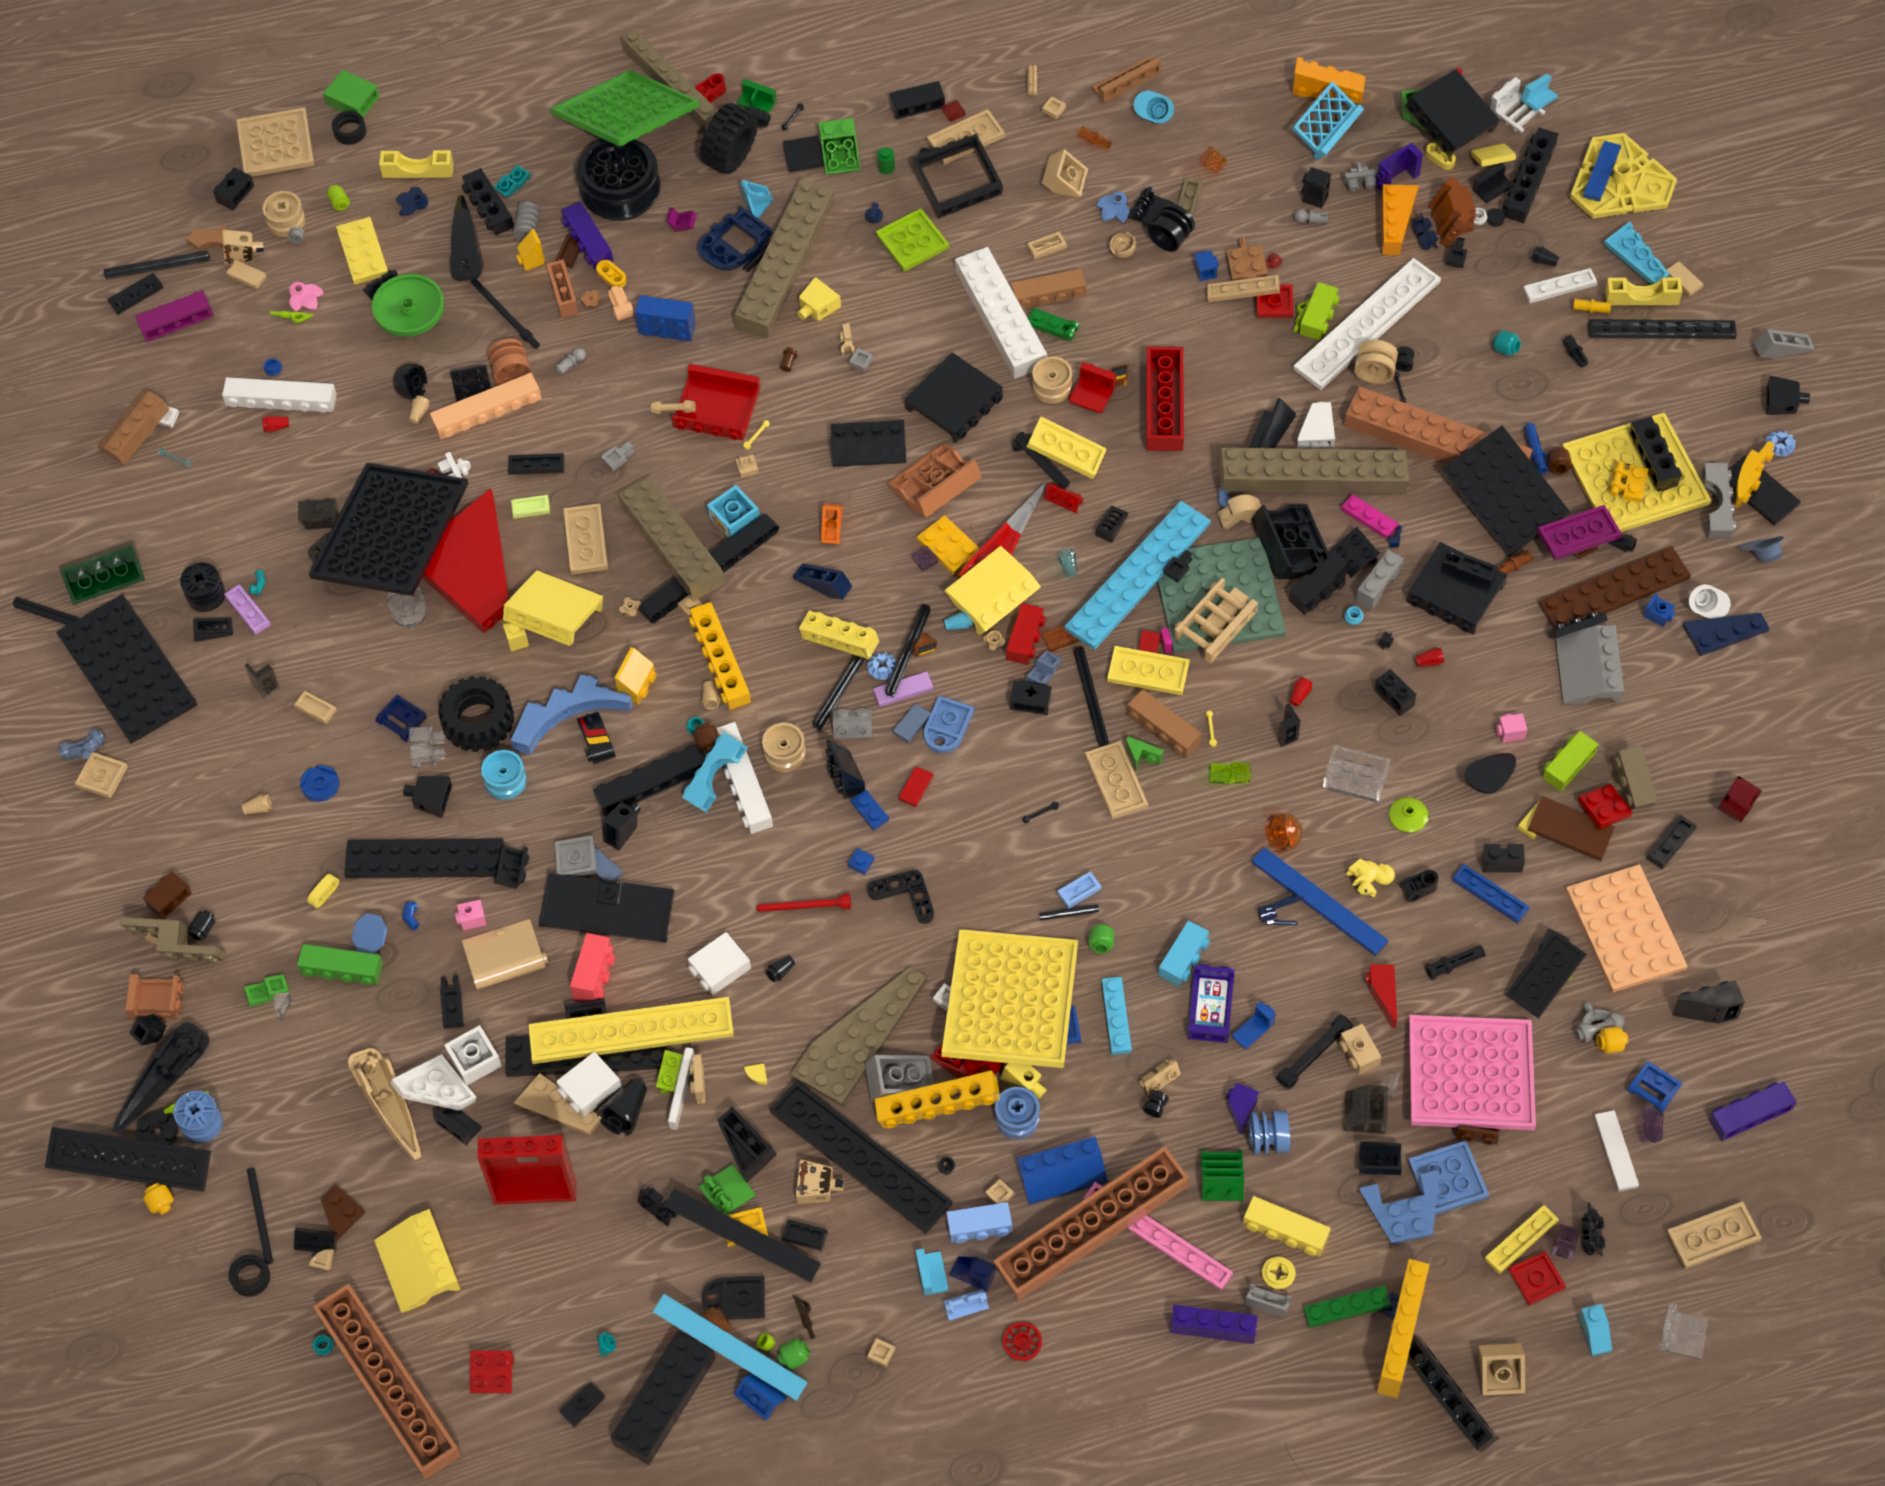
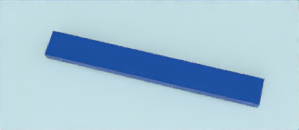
[1252,847,1388,957]

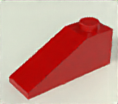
[1365,964,1397,1028]

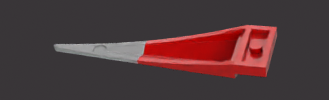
[957,482,1047,578]

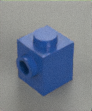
[1193,250,1219,281]

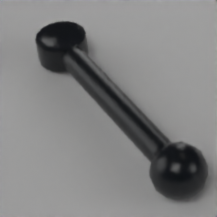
[781,103,804,130]
[1394,372,1406,403]
[1022,801,1059,823]

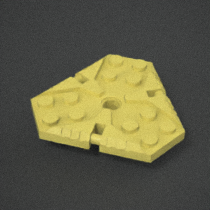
[1570,133,1677,219]

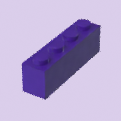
[561,202,614,270]
[1709,1081,1797,1142]
[1170,1305,1258,1344]

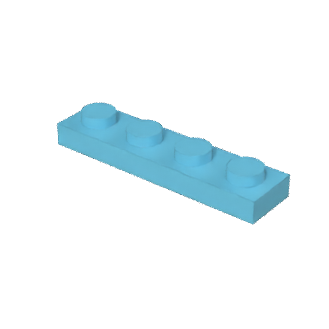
[1102,977,1132,1055]

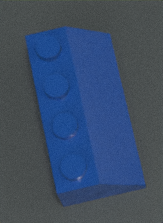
[1017,1136,1108,1205]

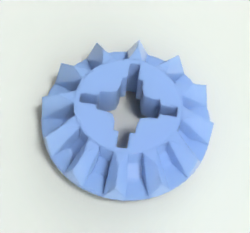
[1765,429,1796,456]
[868,651,897,680]

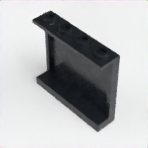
[1405,69,1501,157]
[905,352,1003,444]
[1407,542,1507,635]

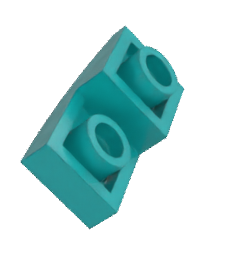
[493,164,532,198]

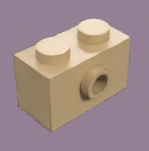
[1338,1024,1382,1075]

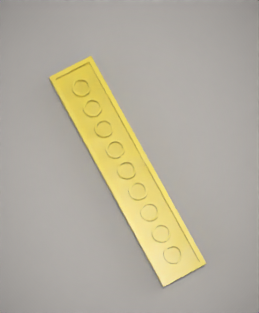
[529,997,734,1064]

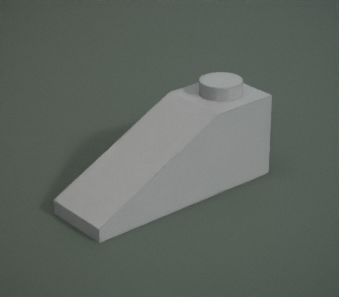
[1754,329,1814,359]

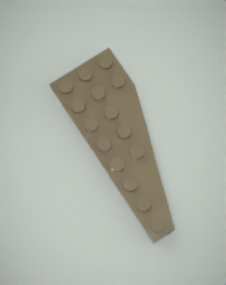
[791,967,927,1106]

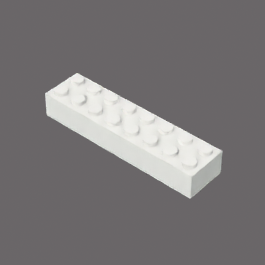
[955,247,1047,379]

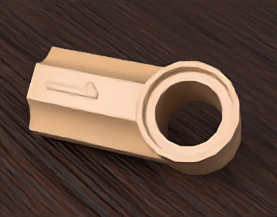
[608,286,635,322]

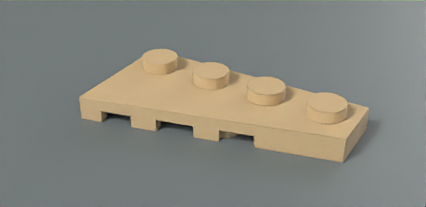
[514,1073,602,1136]

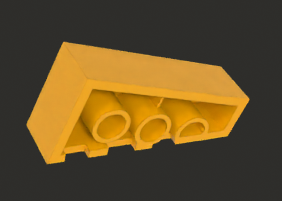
[1293,57,1366,104]
[1381,184,1419,255]

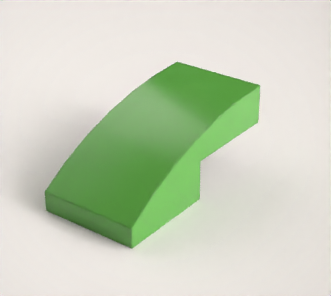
[244,974,289,1007]

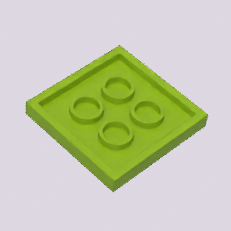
[876,208,949,272]

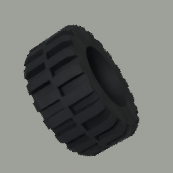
[699,103,758,174]
[438,676,514,752]

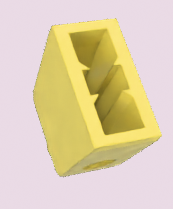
[797,277,841,321]
[1000,1063,1047,1099]

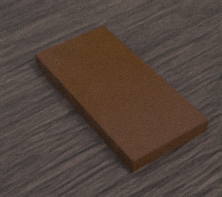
[1527,796,1615,861]

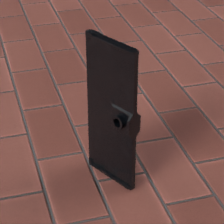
[538,873,675,943]

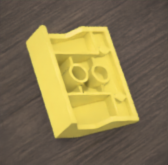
[944,546,1041,635]
[374,1209,461,1313]

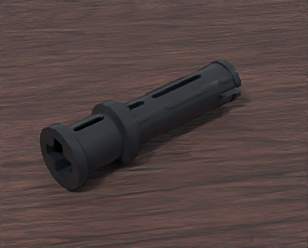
[1425,945,1485,981]

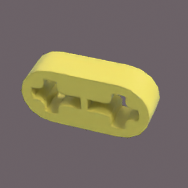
[1426,142,1456,170]
[307,874,339,908]

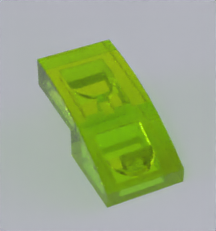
[1209,761,1251,784]

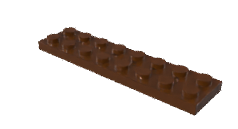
[1538,546,1691,629]

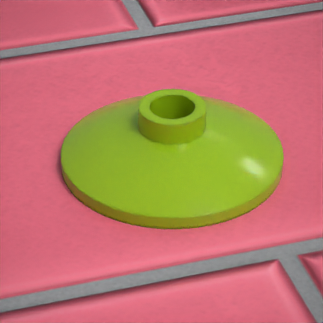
[1389,797,1428,833]

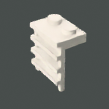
[1490,77,1545,133]

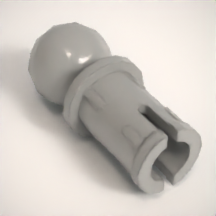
[1294,209,1329,224]
[554,347,586,375]

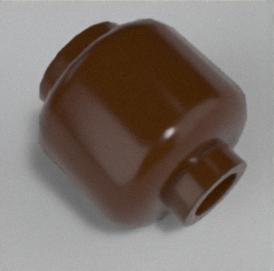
[1546,447,1572,475]
[693,722,720,753]

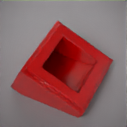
[1138,630,1161,653]

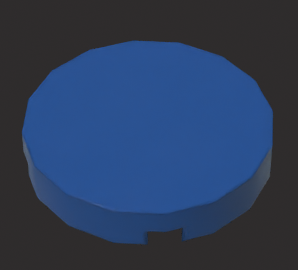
[300,765,340,802]

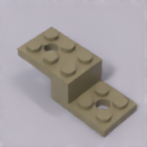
[120,917,226,963]

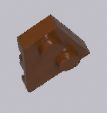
[321,1185,365,1240]

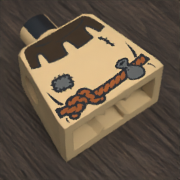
[223,230,264,265]
[796,1160,844,1204]

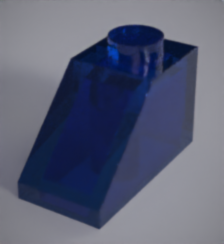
[949,1256,996,1292]

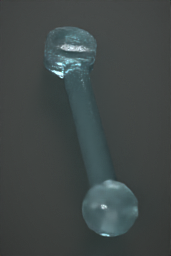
[158,448,191,467]

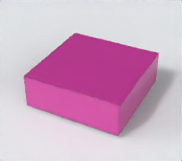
[1161,628,1172,654]

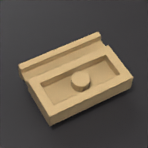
[690,1054,705,1104]

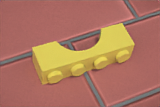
[379,150,454,178]
[1605,278,1682,305]

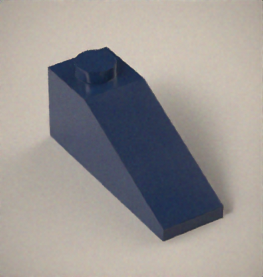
[793,563,853,600]

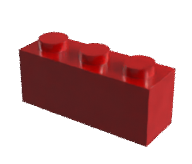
[1006,603,1046,665]

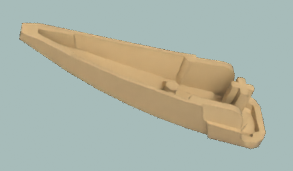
[347,1048,421,1161]

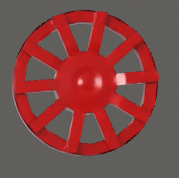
[1003,1322,1042,1362]

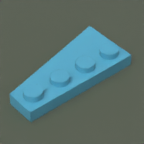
[1604,222,1670,285]

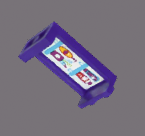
[1188,964,1235,1043]

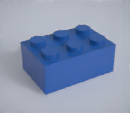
[635,295,696,342]

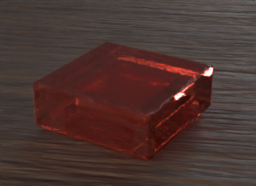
[942,100,965,122]

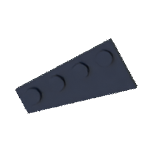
[1683,613,1769,656]

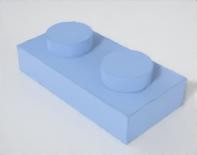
[1057,872,1101,909]

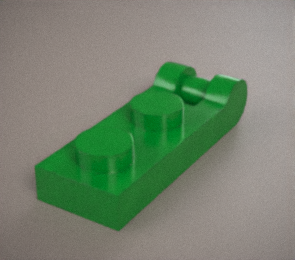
[1028,308,1080,341]

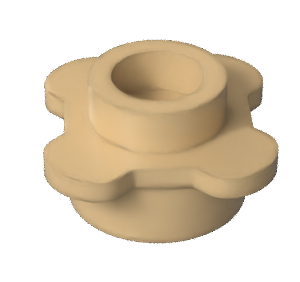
[619,597,641,617]
[983,630,1006,651]

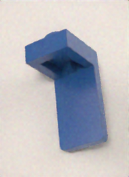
[1232,1002,1275,1049]

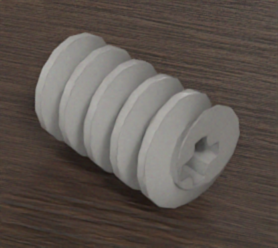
[513,201,540,241]

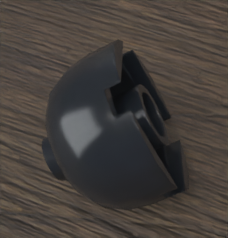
[393,363,427,400]

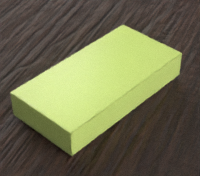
[511,495,550,519]

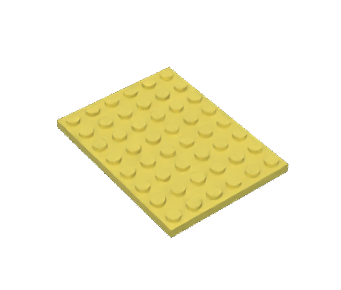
[942,929,1078,1068]

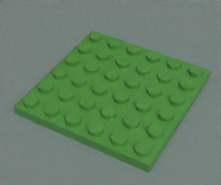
[551,70,699,146]

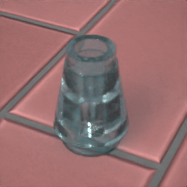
[1058,548,1077,578]

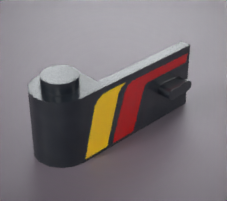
[577,712,616,765]

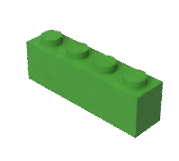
[297,944,383,985]

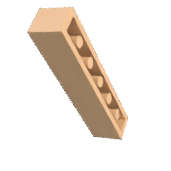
[430,373,542,440]

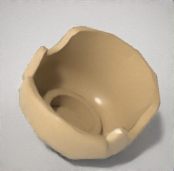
[1110,232,1137,258]

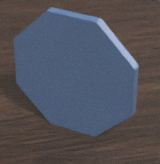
[352,913,387,954]

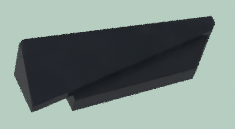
[1249,398,1296,448]

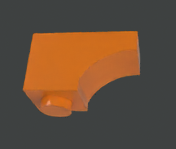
[821,503,843,544]

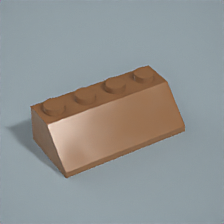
[96,390,169,465]

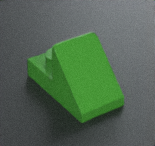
[1126,736,1164,770]

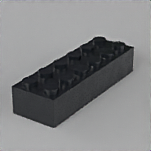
[610,1330,716,1465]

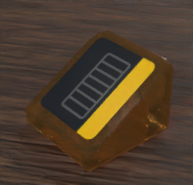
[1110,364,1129,386]
[914,634,937,657]

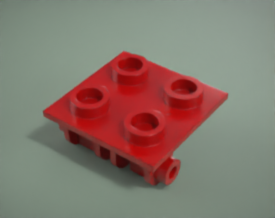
[470,1350,514,1393]

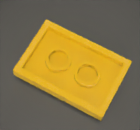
[917,515,980,575]

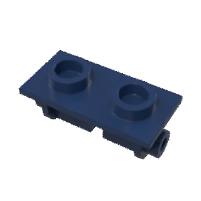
[1412,212,1438,250]

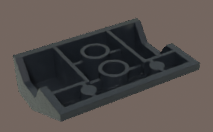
[1251,504,1329,580]

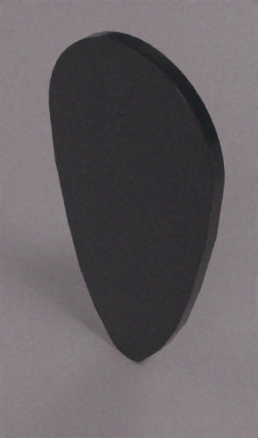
[1464,753,1516,794]

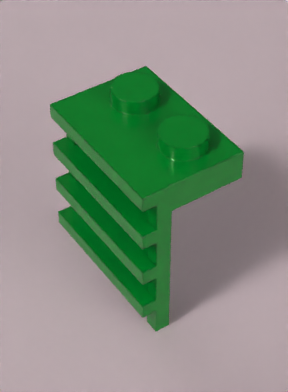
[1201,1149,1244,1201]

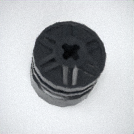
[1147,203,1195,252]
[180,562,225,612]

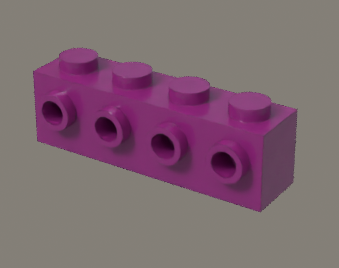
[135,290,213,342]

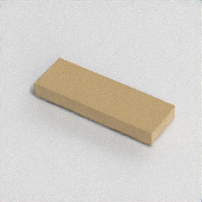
[1200,588,1250,639]

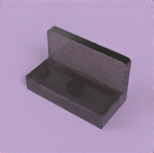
[244,663,280,698]

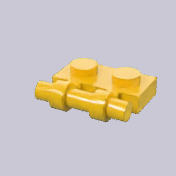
[1610,461,1649,503]

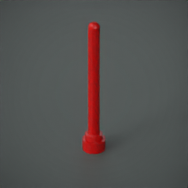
[756,893,851,912]

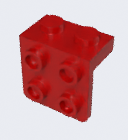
[1069,362,1116,413]

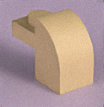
[1218,494,1261,530]

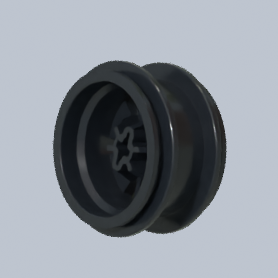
[576,139,661,221]

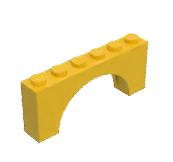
[1377,1259,1430,1398]

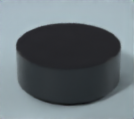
[1487,208,1505,226]

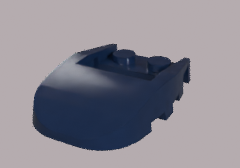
[698,206,772,271]

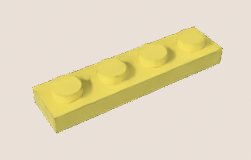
[1485,1205,1559,1275]

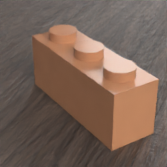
[546,259,579,318]

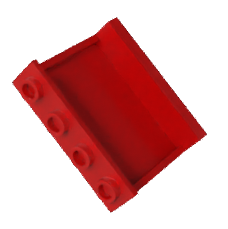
[672,364,761,441]

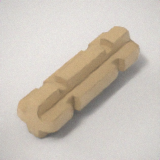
[1027,65,1037,96]

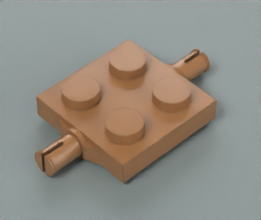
[1226,238,1268,281]

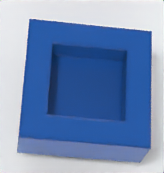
[847,848,874,875]

